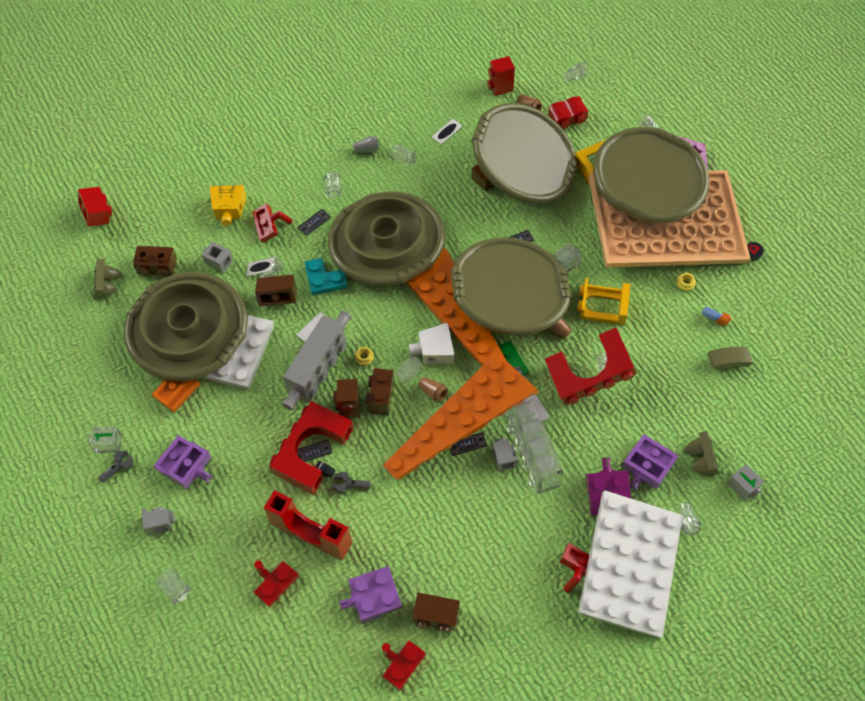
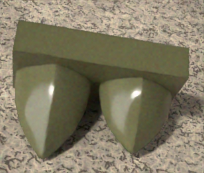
[93,258,122,300]
[683,431,720,476]

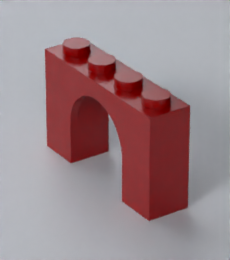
[545,327,637,405]
[270,401,354,495]
[263,490,353,561]

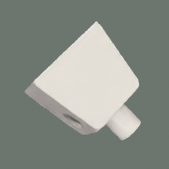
[409,323,454,364]

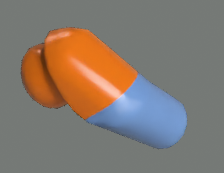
[702,306,731,326]

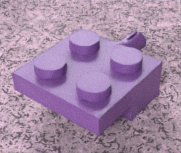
[622,434,679,490]
[153,435,212,490]
[339,566,402,624]

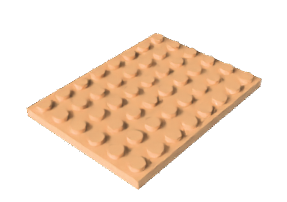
[589,170,751,267]

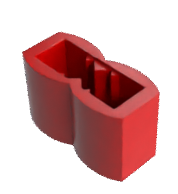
[548,96,588,129]

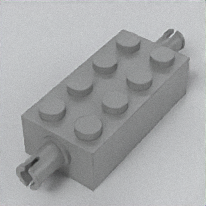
[282,311,351,411]

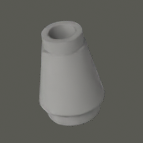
[353,135,379,153]

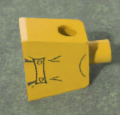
[210,185,246,226]

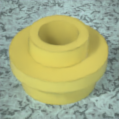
[677,273,696,291]
[355,347,374,366]

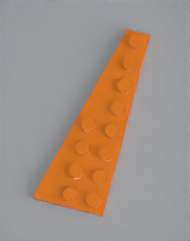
[405,248,506,366]
[383,352,539,480]

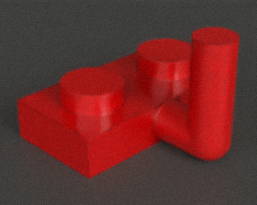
[252,203,293,243]
[559,543,589,593]
[254,560,299,608]
[382,640,426,691]

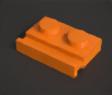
[152,379,200,413]

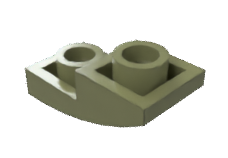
[707,347,753,370]

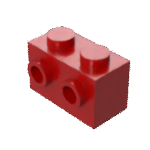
[487,56,515,96]
[78,186,112,227]

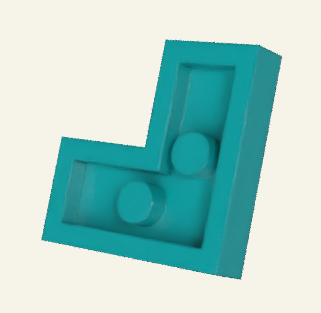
[304,258,348,296]

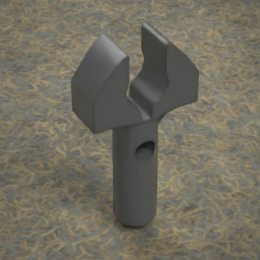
[98,451,134,483]
[332,472,371,494]

